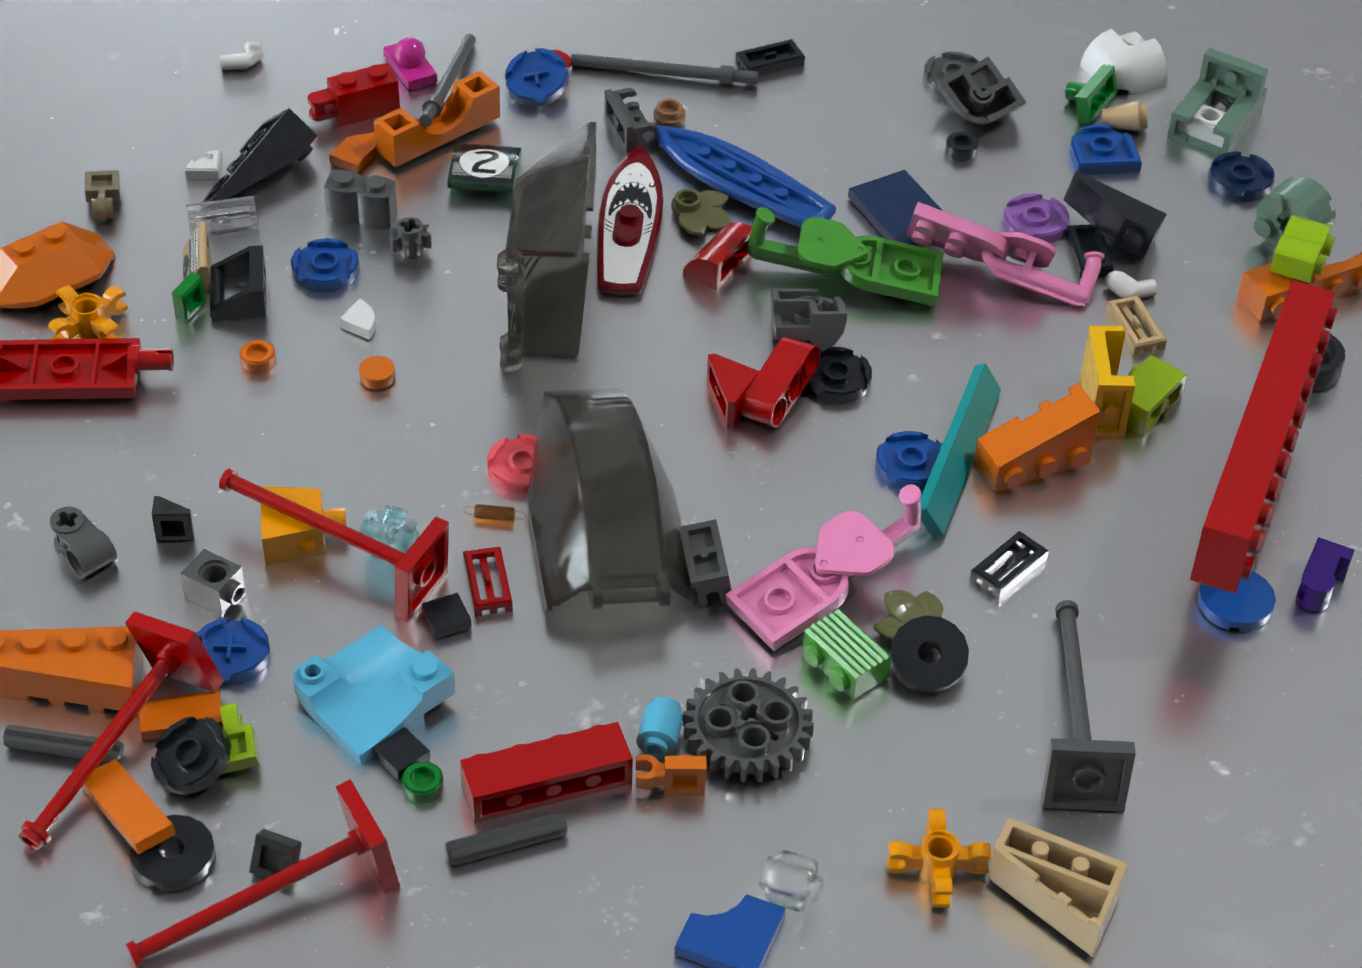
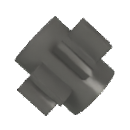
[390,217,432,260]

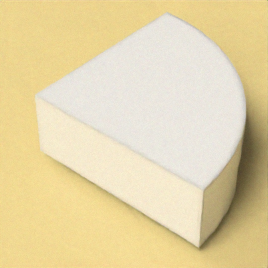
[185,150,222,180]
[339,298,375,340]

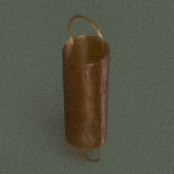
[463,504,526,522]

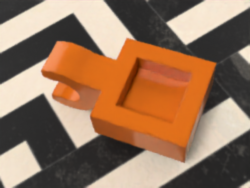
[636,754,707,794]

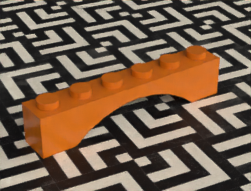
[1237,252,1362,322]

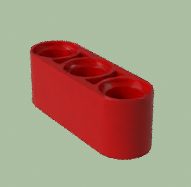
[740,336,820,428]

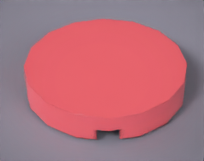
[487,434,560,495]

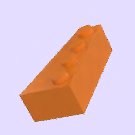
[0,626,143,718]

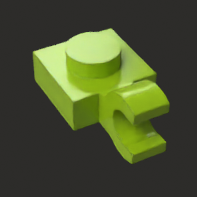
[220,703,260,774]

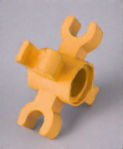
[48,285,128,339]
[887,809,992,908]

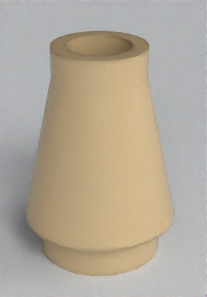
[1102,100,1148,132]

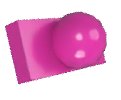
[383,37,438,91]

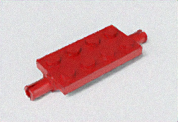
[0,338,174,400]

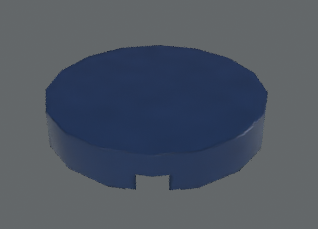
[1208,151,1275,202]

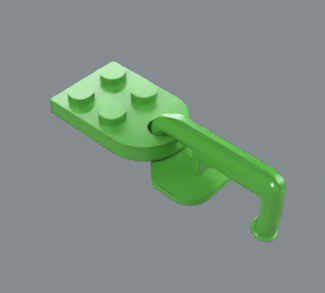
[747,207,944,306]

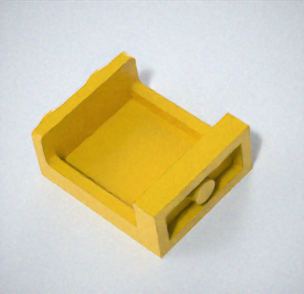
[1080,325,1135,438]

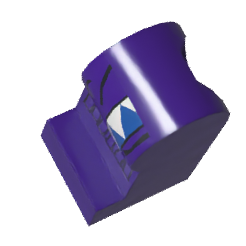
[1296,537,1355,612]

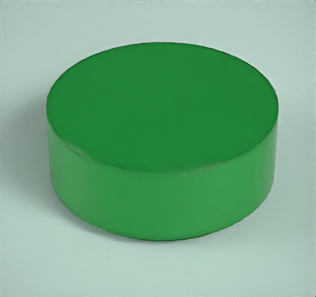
[402,762,444,803]

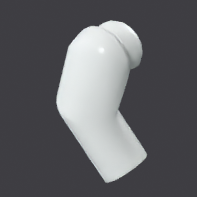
[220,41,264,70]
[1105,271,1157,298]

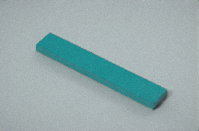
[920,363,1001,538]

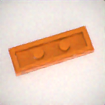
[82,759,176,854]

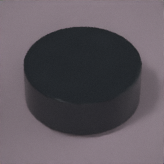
[945,132,979,161]

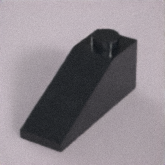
[1063,171,1167,258]

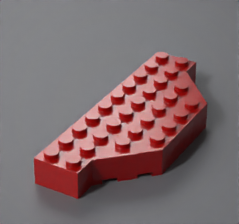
[1190,280,1338,594]

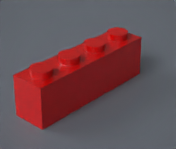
[460,722,633,823]

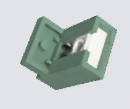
[1167,48,1268,157]

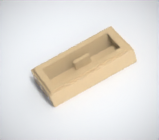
[1105,295,1167,356]

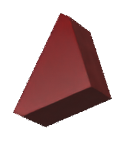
[707,353,759,429]

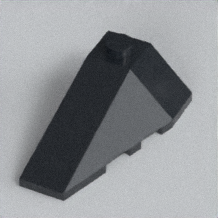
[199,108,318,211]

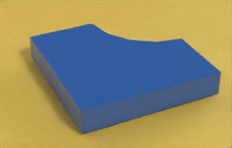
[674,894,786,968]

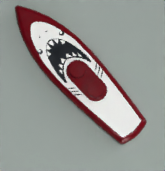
[597,145,663,296]

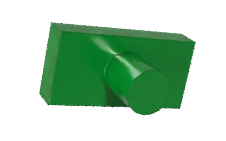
[1065,64,1117,125]

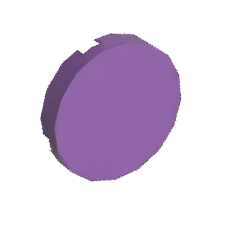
[1002,193,1070,244]

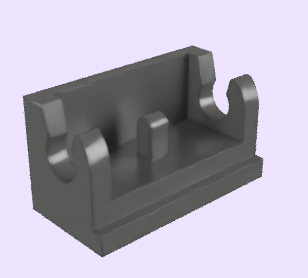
[604,88,660,154]
[679,519,732,606]

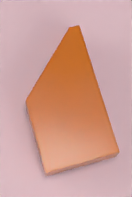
[329,132,378,174]

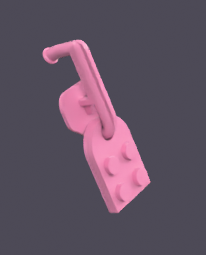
[906,202,1104,307]
[725,485,921,651]

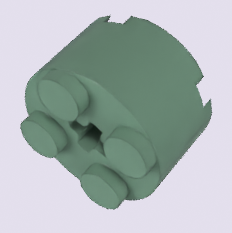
[1254,176,1336,248]

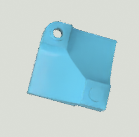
[293,625,455,766]

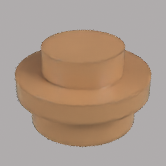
[653,99,686,127]

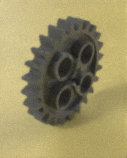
[683,668,814,782]

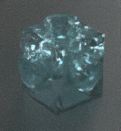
[360,505,419,561]

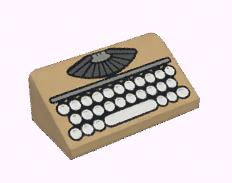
[183,222,210,293]

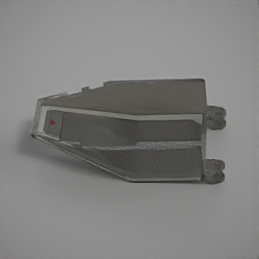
[497,122,596,373]

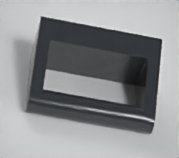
[210,245,267,320]

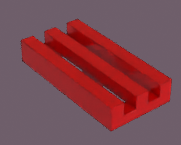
[463,546,513,617]

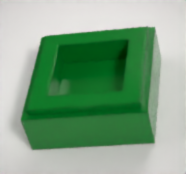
[172,272,206,322]

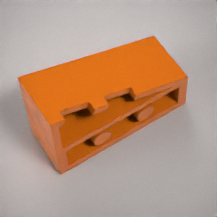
[974,383,1100,493]

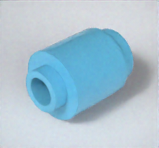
[636,696,683,758]

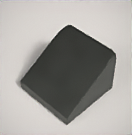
[151,496,195,540]

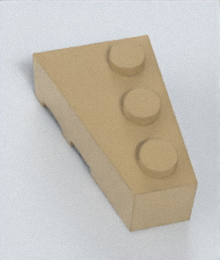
[988,817,1128,957]

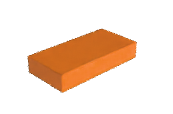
[139,691,223,741]

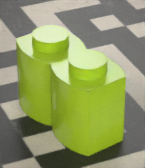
[1270,215,1336,283]

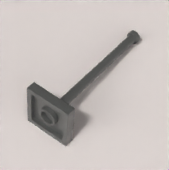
[1041,600,1136,812]

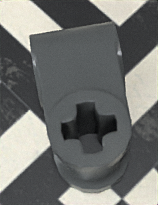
[50,506,117,579]

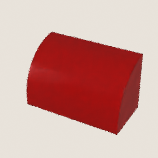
[682,222,752,290]

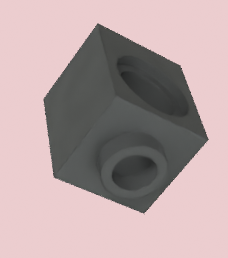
[180,549,245,617]

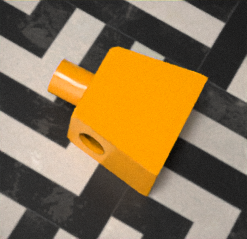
[260,486,347,565]

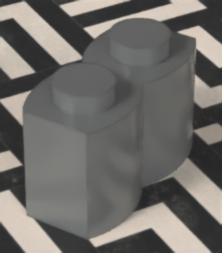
[324,170,398,229]

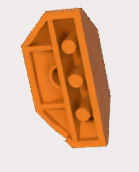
[0,221,115,311]

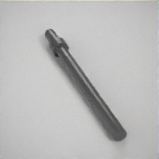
[419,34,476,127]
[571,53,759,85]

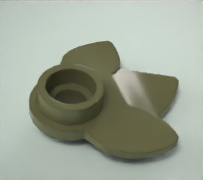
[671,189,733,235]
[873,590,944,648]

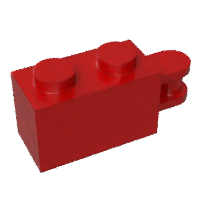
[307,63,400,127]

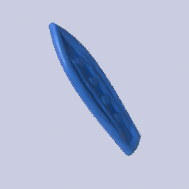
[653,125,836,228]

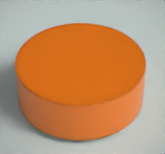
[239,340,276,373]
[359,356,395,390]

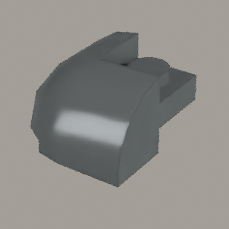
[937,56,1027,126]
[771,289,847,352]

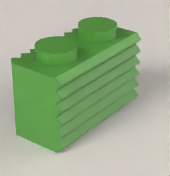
[802,609,892,700]

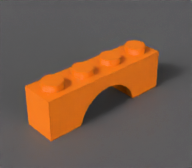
[374,71,500,167]

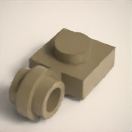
[85,170,120,222]

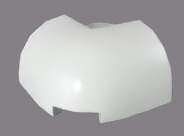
[1080,29,1168,95]

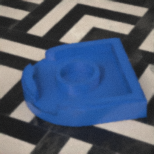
[1070,124,1142,175]

